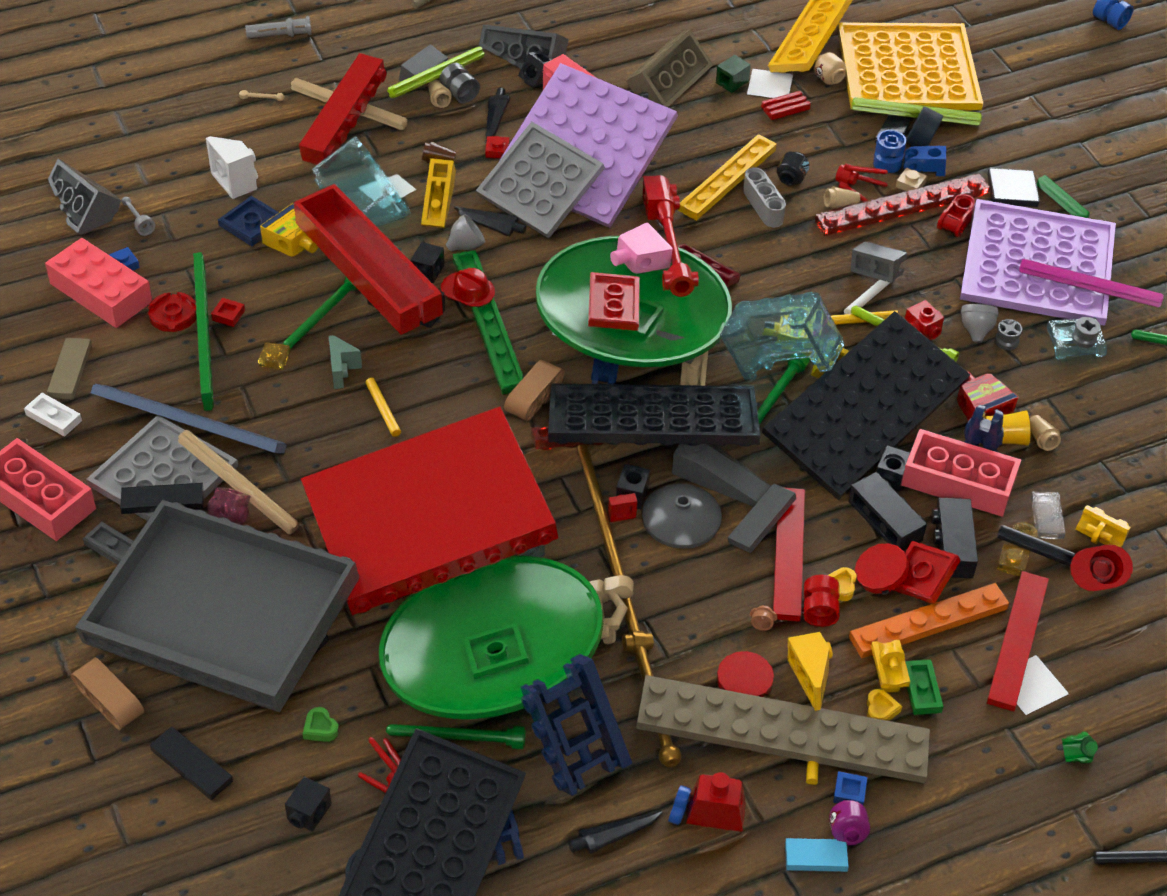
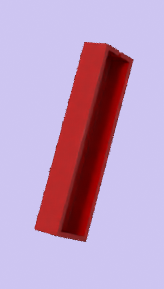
[294,184,443,335]

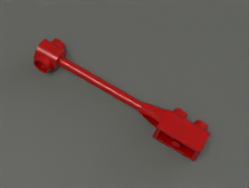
[642,175,699,297]

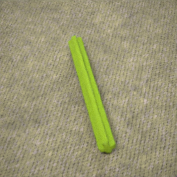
[387,47,485,98]
[851,97,982,126]

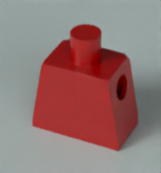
[686,772,746,832]

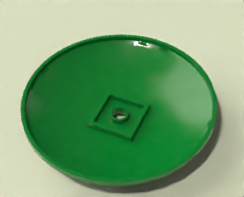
[536,236,732,367]
[379,556,604,719]

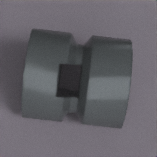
[440,63,480,103]

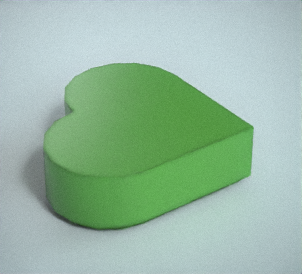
[303,707,339,742]

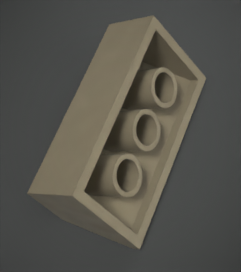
[625,29,713,107]

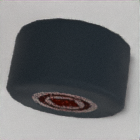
[906,107,943,147]

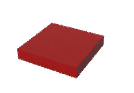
[894,541,961,604]

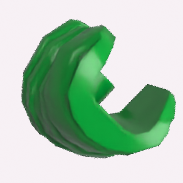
[1061,731,1098,764]

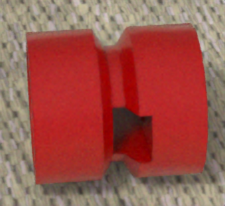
[804,574,840,627]

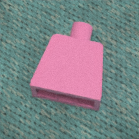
[610,223,673,274]

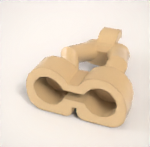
[589,575,634,644]

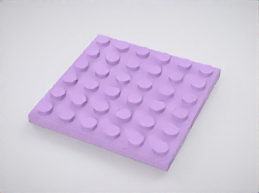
[499,63,678,228]
[960,199,1116,326]

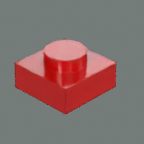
[485,136,510,159]
[211,298,245,327]
[608,493,637,522]

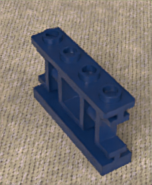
[520,654,632,796]

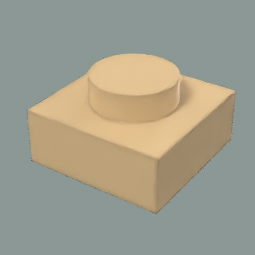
[896,168,927,195]

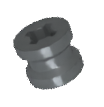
[1072,317,1101,348]
[995,319,1022,350]

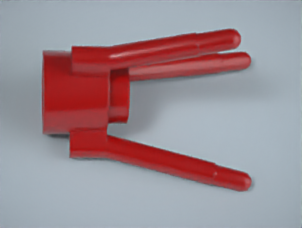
[835,163,888,203]
[358,737,401,794]

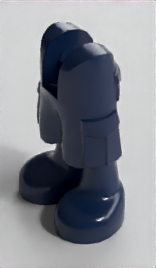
[963,405,1004,453]

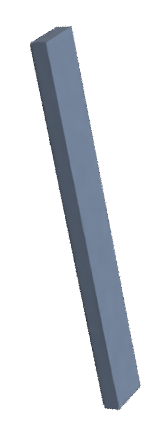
[91,384,287,453]

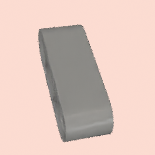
[743,167,786,228]

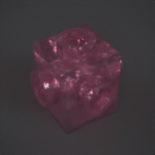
[208,487,251,525]

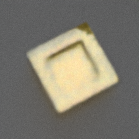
[258,342,290,370]
[997,544,1030,576]

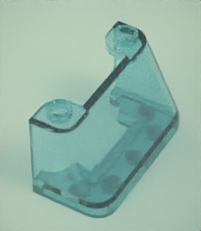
[312,136,411,227]

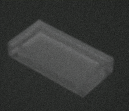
[1031,491,1066,539]

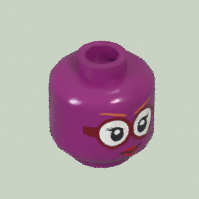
[829,800,870,845]

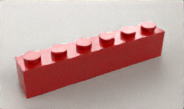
[299,53,387,167]

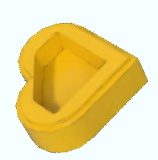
[829,567,857,601]
[867,689,902,721]

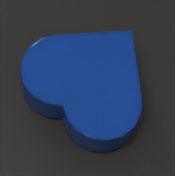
[668,785,691,825]

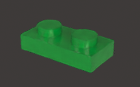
[905,659,944,715]

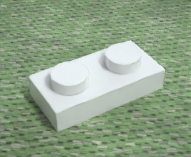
[24,393,82,437]

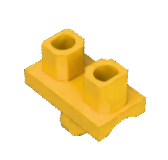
[1075,505,1131,548]
[871,640,910,693]

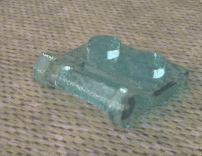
[1047,318,1107,359]

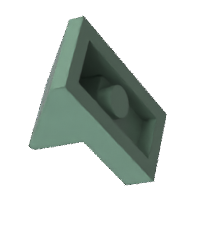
[329,335,362,389]

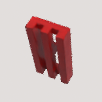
[761,91,811,120]

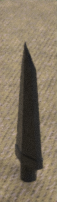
[485,88,510,143]
[453,206,527,237]
[568,810,664,853]

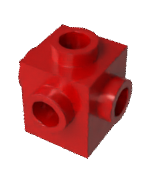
[905,300,944,340]

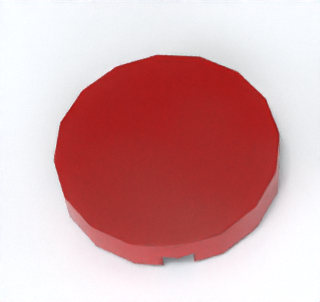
[148,292,197,332]
[855,543,909,594]
[717,651,774,697]

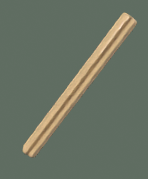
[291,78,407,130]
[178,430,299,534]

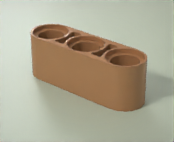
[504,359,565,421]
[71,657,144,730]

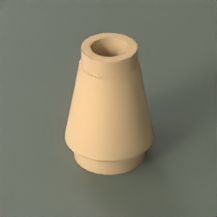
[428,80,452,108]
[824,186,860,210]
[1029,415,1061,451]

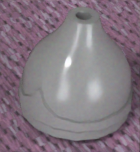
[446,214,485,251]
[961,304,999,343]

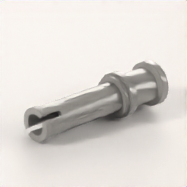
[245,16,312,39]

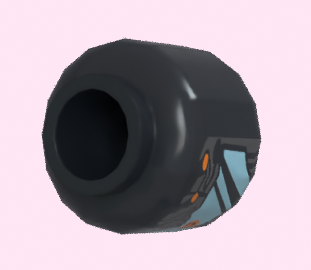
[776,151,810,186]

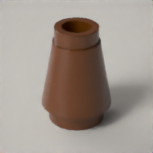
[422,141,456,163]

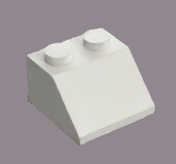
[206,137,258,199]

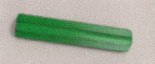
[1037,175,1090,218]

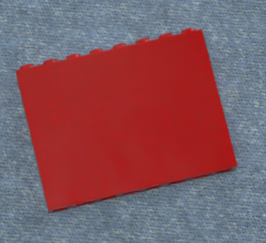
[301,406,559,615]

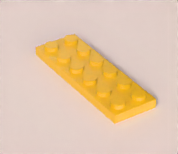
[768,0,853,73]

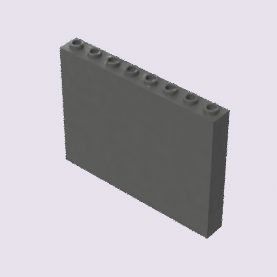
[75,500,359,712]

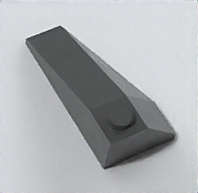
[479,24,569,74]
[48,159,122,235]

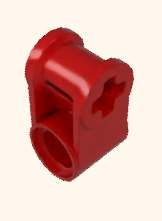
[937,194,975,238]

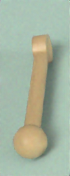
[239,90,285,101]

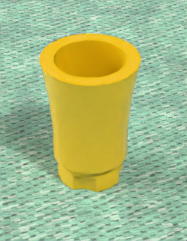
[984,410,1030,446]

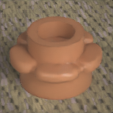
[750,605,777,631]

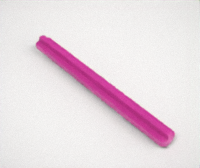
[1019,259,1163,308]

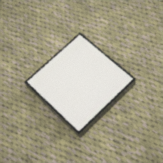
[987,168,1040,207]

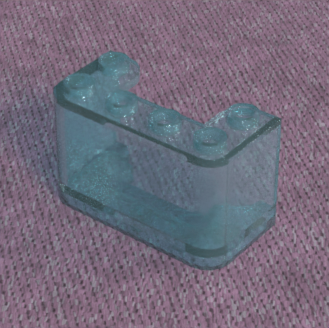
[720,292,844,380]

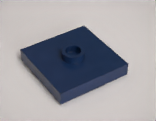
[218,196,279,246]

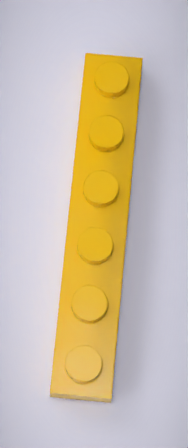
[678,134,777,221]

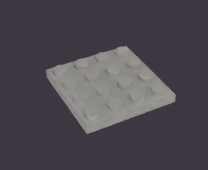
[476,122,605,238]
[86,415,238,521]

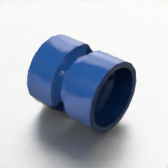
[1093,0,1134,30]
[873,130,907,173]

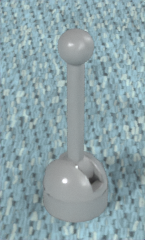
[122,196,155,236]

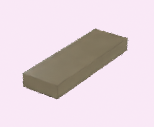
[47,337,92,400]

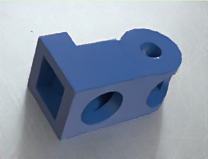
[904,146,946,176]

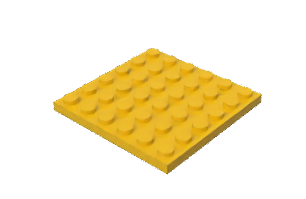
[837,23,983,111]

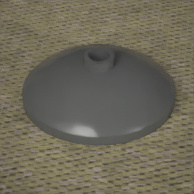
[642,484,722,549]

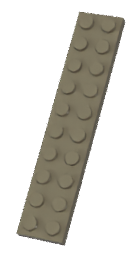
[636,675,930,784]

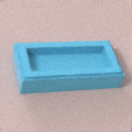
[785,838,848,872]

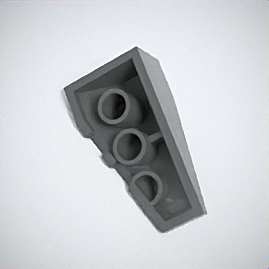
[672,444,771,507]

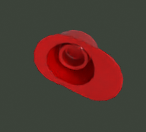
[441,268,495,307]
[1070,545,1133,591]

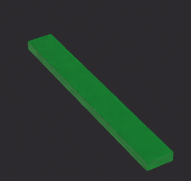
[453,250,524,395]
[193,252,214,411]

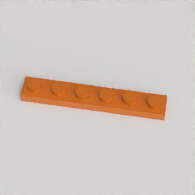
[849,583,1009,659]

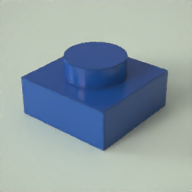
[109,247,140,270]
[833,771,868,805]

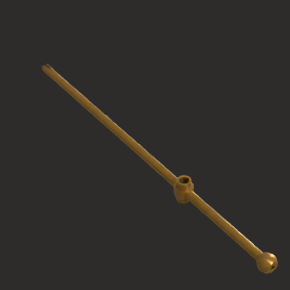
[576,442,681,767]

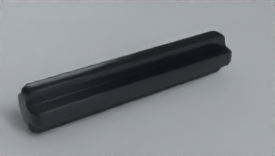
[997,525,1076,566]

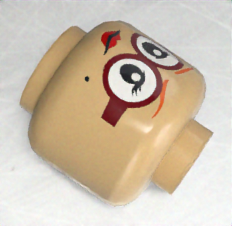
[814,52,846,85]

